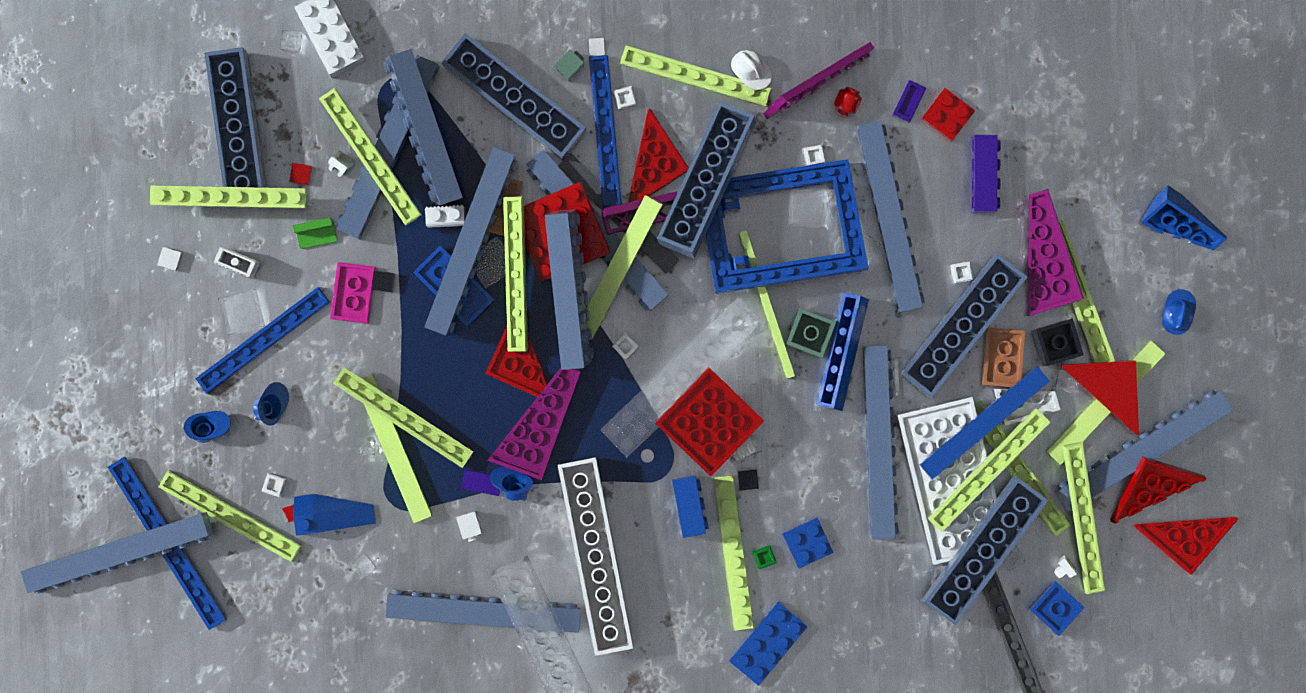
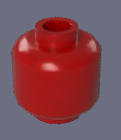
[834,86,862,116]

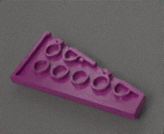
[763,42,874,119]
[1027,189,1084,316]
[487,368,581,480]

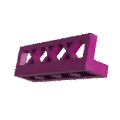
[601,191,677,235]

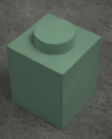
[554,50,585,82]

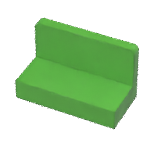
[293,218,337,249]

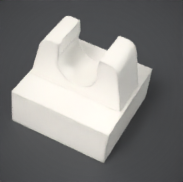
[329,151,355,177]
[1054,555,1077,578]

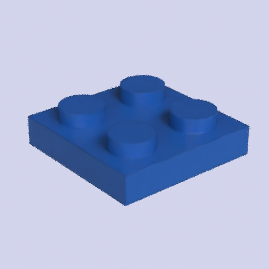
[782,517,834,569]
[1029,581,1085,636]

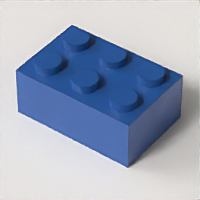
[672,475,709,538]

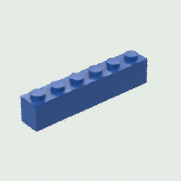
[816,292,869,411]

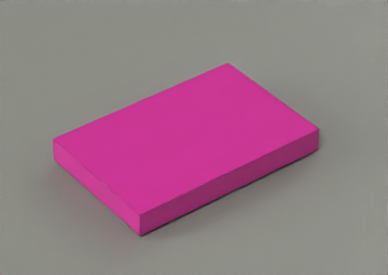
[330,262,376,324]

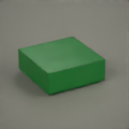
[752,545,777,570]

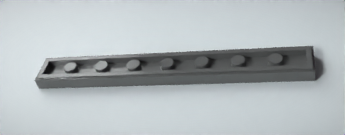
[558,153,679,274]
[982,572,1043,693]

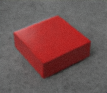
[289,163,312,185]

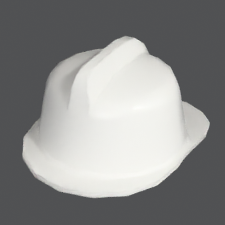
[731,50,772,90]

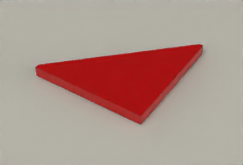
[628,109,689,203]
[485,327,547,397]
[1061,360,1139,435]
[1110,456,1207,524]
[1133,517,1238,575]

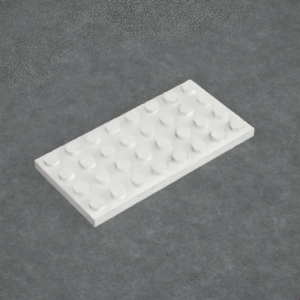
[897,397,997,565]

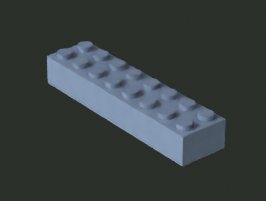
[441,33,587,160]
[204,47,266,188]
[383,49,463,205]
[657,102,756,259]
[545,209,594,370]
[899,253,1027,398]
[921,476,1049,625]

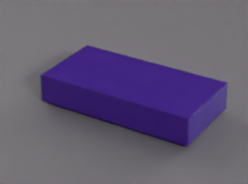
[892,80,926,123]
[461,470,500,496]

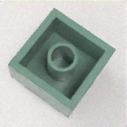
[785,308,836,359]

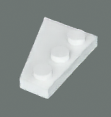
[993,389,1060,426]

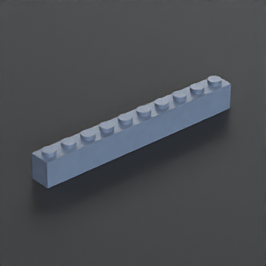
[336,55,440,240]
[857,120,925,313]
[425,147,518,336]
[526,149,668,310]
[862,346,899,539]
[1054,390,1234,511]
[21,512,214,595]
[386,590,581,633]

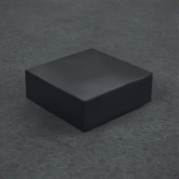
[372,271,395,292]
[737,469,759,491]

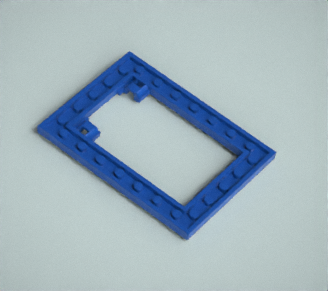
[706,159,869,294]

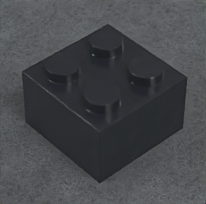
[1032,318,1084,367]

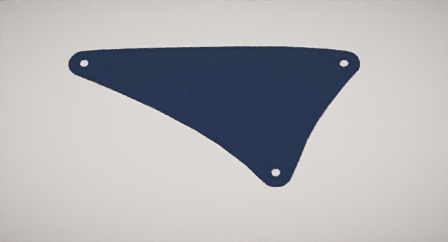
[377,78,674,511]

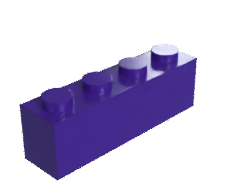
[971,135,1001,213]

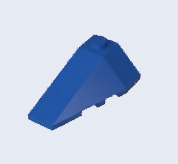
[1141,185,1227,250]
[293,494,376,536]

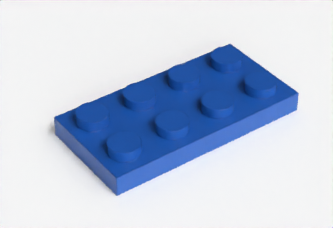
[413,246,494,327]
[729,602,808,686]

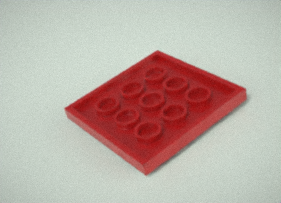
[524,181,611,282]
[655,367,764,477]

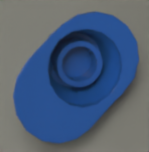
[1162,289,1196,335]
[253,382,289,426]
[184,411,231,443]
[490,467,533,501]

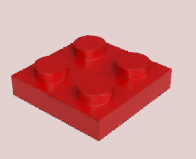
[921,88,975,142]

